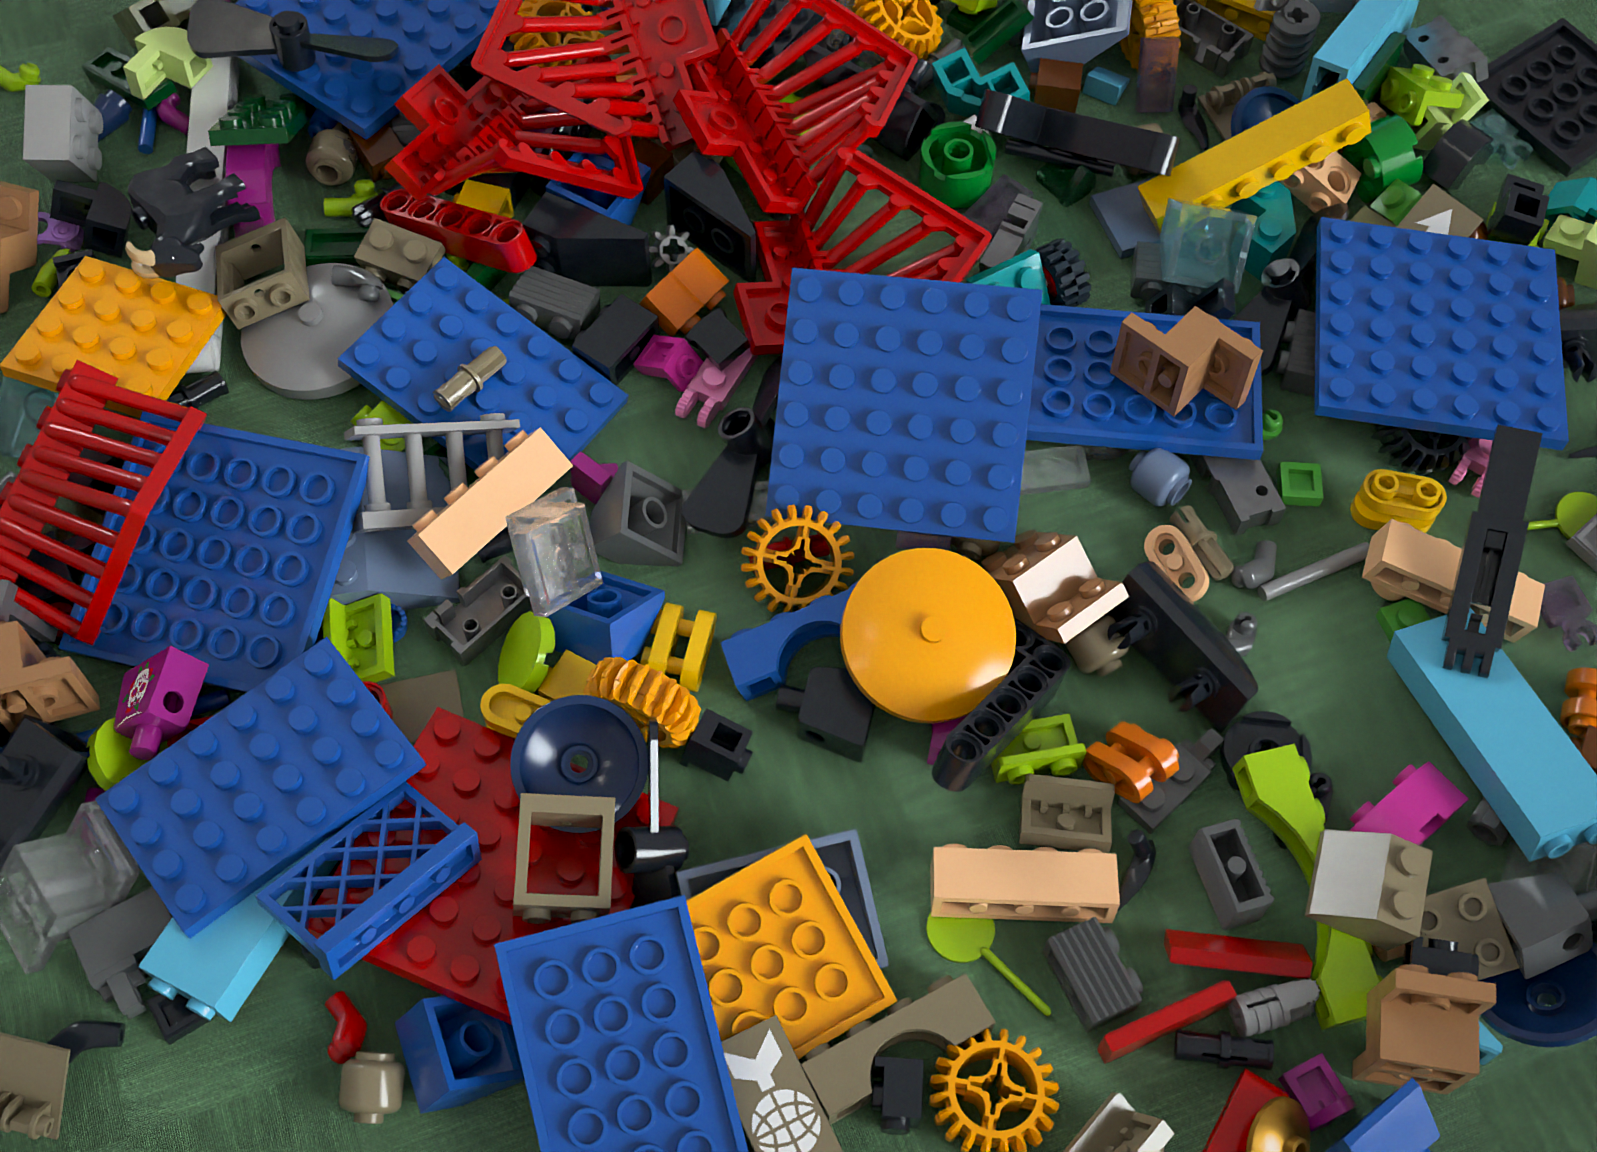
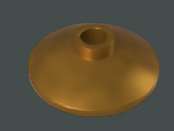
[1246,1096,1311,1152]

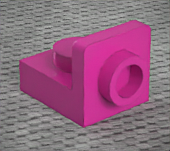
[633,335,704,392]

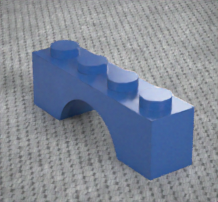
[720,581,858,702]

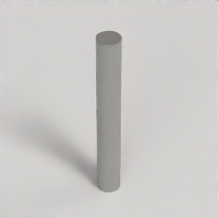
[1257,542,1369,601]

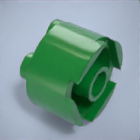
[1343,115,1423,203]
[918,121,996,208]

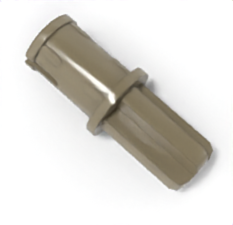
[433,346,507,412]
[1170,506,1234,581]

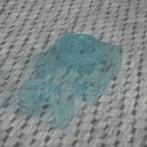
[1471,109,1533,170]

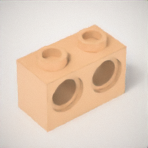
[1279,151,1362,213]

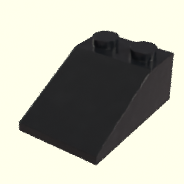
[664,150,756,283]
[522,192,652,287]

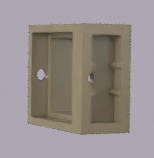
[215,217,310,329]
[513,793,615,924]

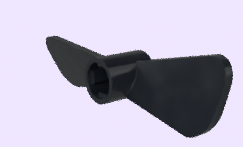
[187,0,399,72]
[1233,203,1349,376]
[682,354,783,538]
[615,719,689,909]

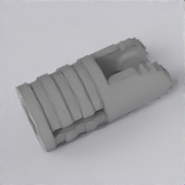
[1229,978,1320,1038]

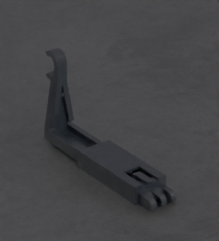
[1441,425,1543,678]

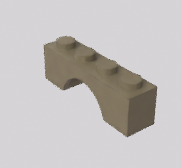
[801,973,996,1125]

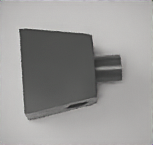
[1488,873,1597,979]

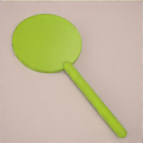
[1528,492,1597,539]
[926,912,1052,1016]

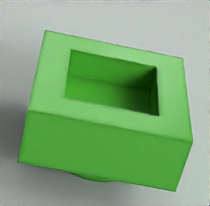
[1370,178,1422,226]
[1276,461,1323,507]
[1375,598,1431,643]

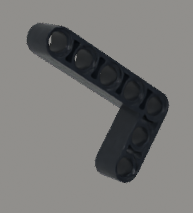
[975,89,1181,177]
[931,617,1070,792]

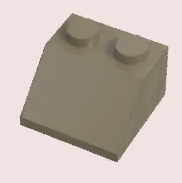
[1305,829,1433,951]

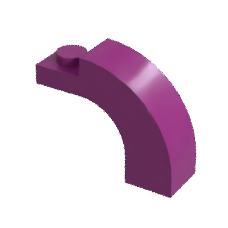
[226,143,281,238]

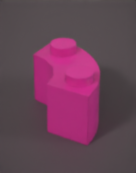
[1349,761,1469,846]

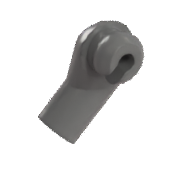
[331,265,383,302]
[1231,540,1277,589]
[1225,612,1258,657]

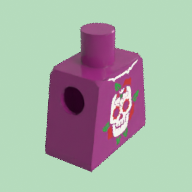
[113,646,209,760]

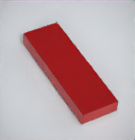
[1163,929,1313,979]
[1097,980,1237,1064]

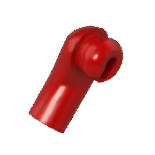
[324,991,367,1064]

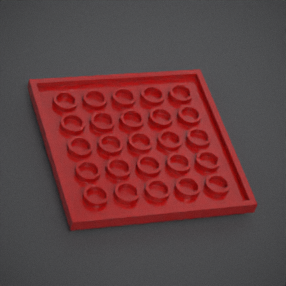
[308,707,679,1025]

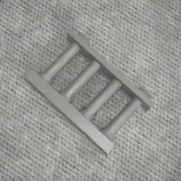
[344,413,529,533]

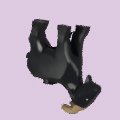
[125,146,261,279]

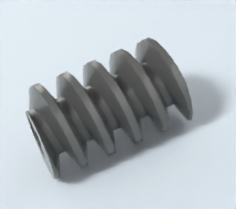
[1259,0,1321,79]

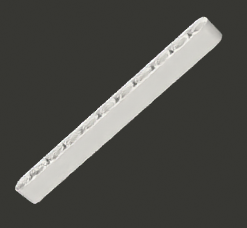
[176,57,239,374]

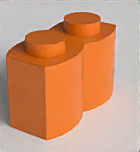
[639,248,729,337]

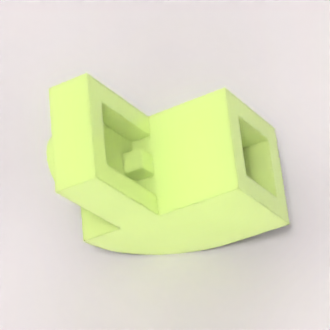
[123,27,213,100]
[1406,72,1489,150]
[1542,214,1597,290]

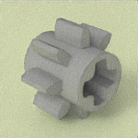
[649,225,695,273]

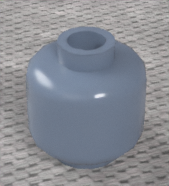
[1129,448,1192,507]

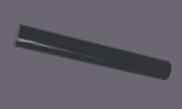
[1004,139,1115,177]

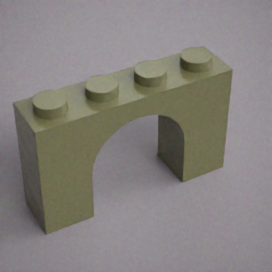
[112,0,198,48]

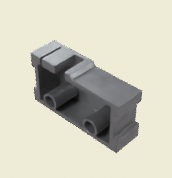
[1173,0,1254,79]
[1401,15,1488,83]
[979,193,1043,273]
[1189,454,1286,536]
[423,555,542,667]

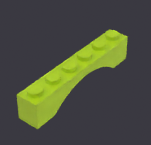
[1232,744,1383,1031]

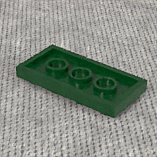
[208,93,315,146]

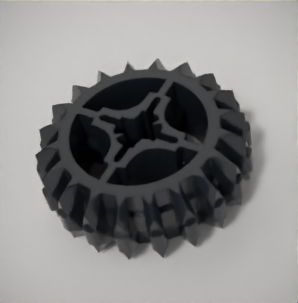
[1369,423,1472,475]

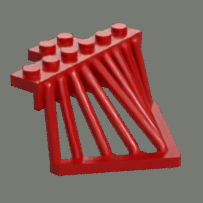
[471,0,721,151]
[673,0,918,215]
[384,55,643,203]
[733,147,992,355]
[0,359,207,646]

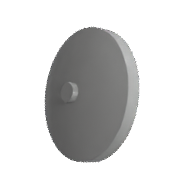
[241,263,394,400]

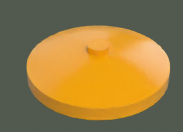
[840,548,1016,723]

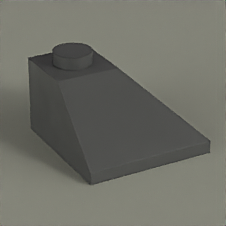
[587,460,688,567]

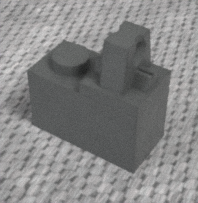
[67,886,173,1020]

